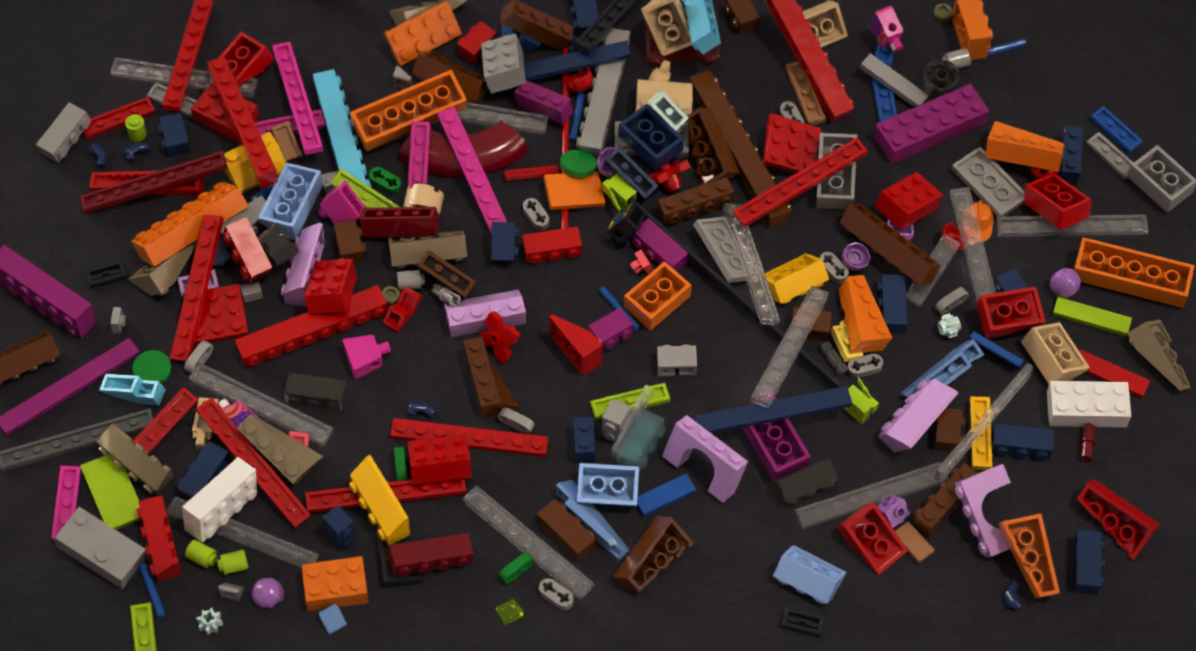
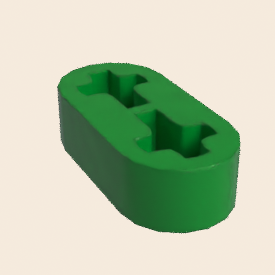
[369,167,401,195]
[394,446,407,481]
[499,552,534,584]

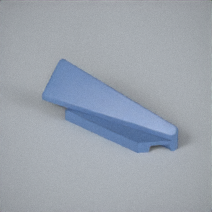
[900,339,984,397]
[556,480,630,561]

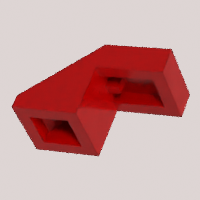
[382,286,423,332]

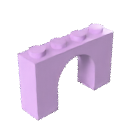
[662,415,748,502]
[955,464,1011,558]

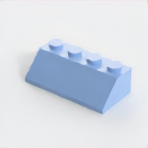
[258,163,323,241]

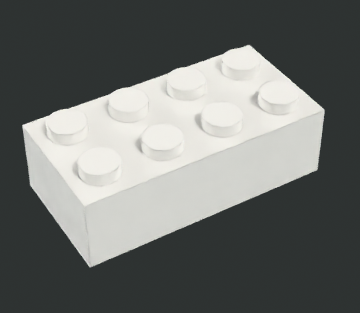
[1047,381,1131,428]
[182,457,257,543]

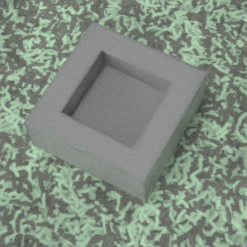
[110,307,126,334]

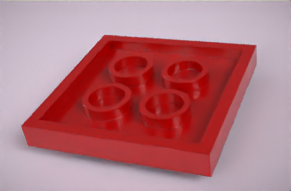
[763,113,821,174]
[183,284,248,346]

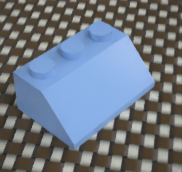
[577,463,639,506]
[773,545,847,604]

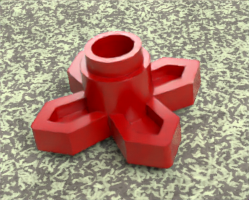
[648,160,690,192]
[478,311,521,364]

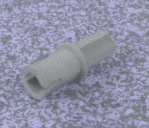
[431,284,461,306]

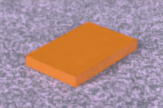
[543,172,605,210]

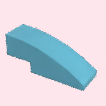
[99,374,166,406]

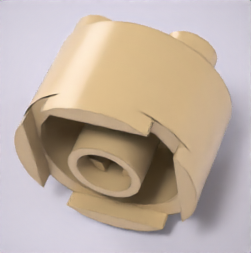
[403,184,444,217]

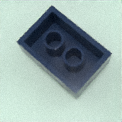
[619,104,684,171]

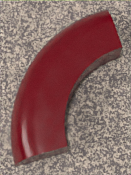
[398,120,529,179]

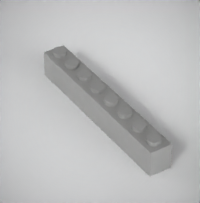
[576,29,630,159]

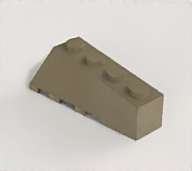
[388,231,467,268]
[237,414,324,485]
[96,424,174,495]

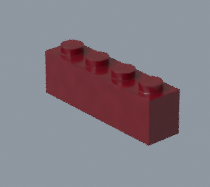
[359,207,440,238]
[388,533,474,576]

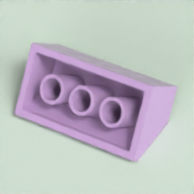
[281,223,325,307]
[444,290,526,338]
[878,379,958,452]

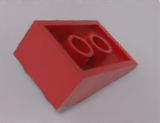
[207,32,274,86]
[976,287,1046,339]
[549,314,603,376]
[836,502,908,575]

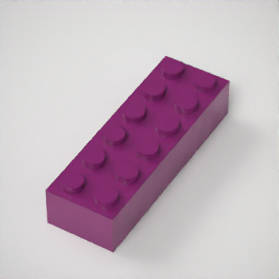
[873,84,989,164]
[0,245,97,339]

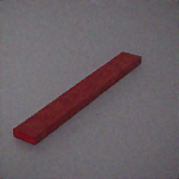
[80,151,228,214]

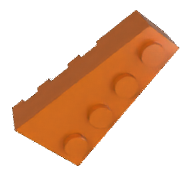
[985,121,1065,172]
[838,275,892,354]
[998,514,1060,598]

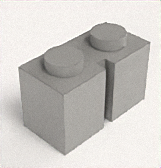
[657,344,697,376]
[602,399,630,443]

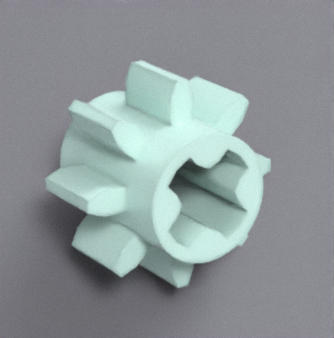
[938,313,961,338]
[197,608,223,635]

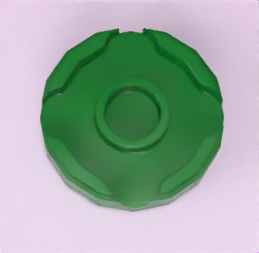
[560,150,597,178]
[132,350,172,383]

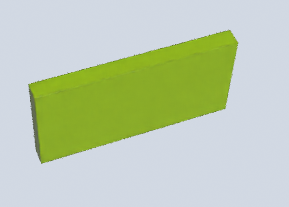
[80,455,140,530]

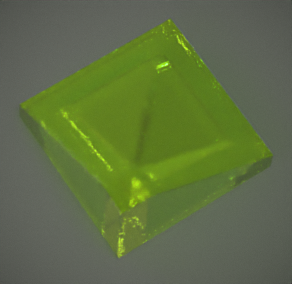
[495,599,523,625]

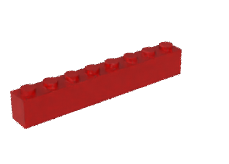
[765,0,854,123]
[207,57,278,188]
[235,285,388,368]

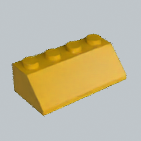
[349,455,410,546]

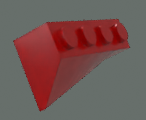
[1077,479,1160,561]
[136,495,182,582]

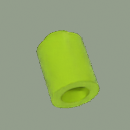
[125,115,147,142]
[185,540,218,568]
[217,549,248,575]

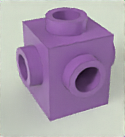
[877,495,910,528]

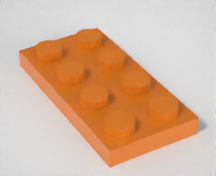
[384,1,462,66]

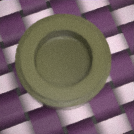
[934,4,952,22]
[382,286,400,306]

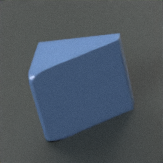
[318,604,347,635]

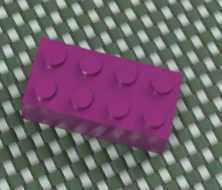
[742,394,811,483]

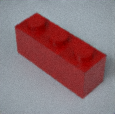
[522,226,582,264]

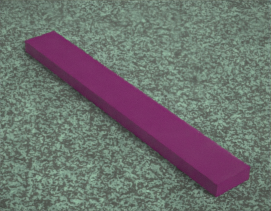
[0,338,140,436]

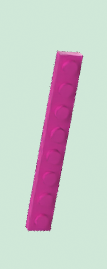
[272,42,323,155]
[437,107,507,235]

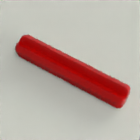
[504,165,559,181]

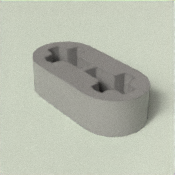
[779,102,804,123]
[523,198,549,231]
[820,252,849,284]
[935,287,969,315]
[184,340,213,374]
[847,354,883,378]
[498,408,535,434]
[539,578,573,610]

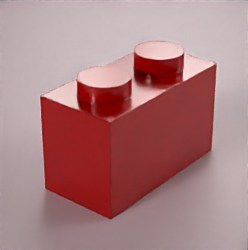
[457,21,497,66]

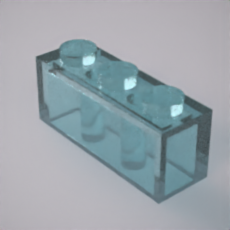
[616,409,666,470]

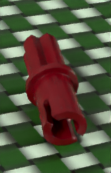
[1080,423,1096,462]

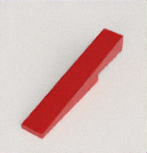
[89,171,205,197]

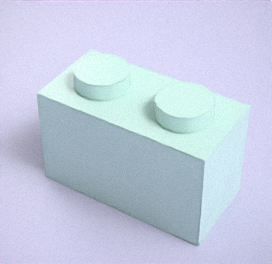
[646,90,688,131]

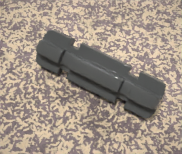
[820,342,848,376]

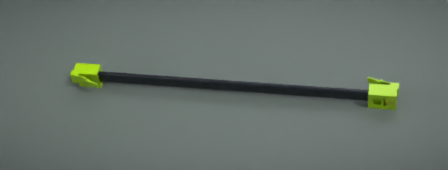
[602,174,879,424]

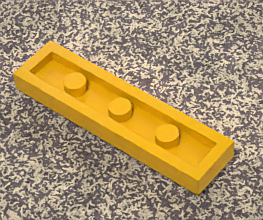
[969,396,992,470]

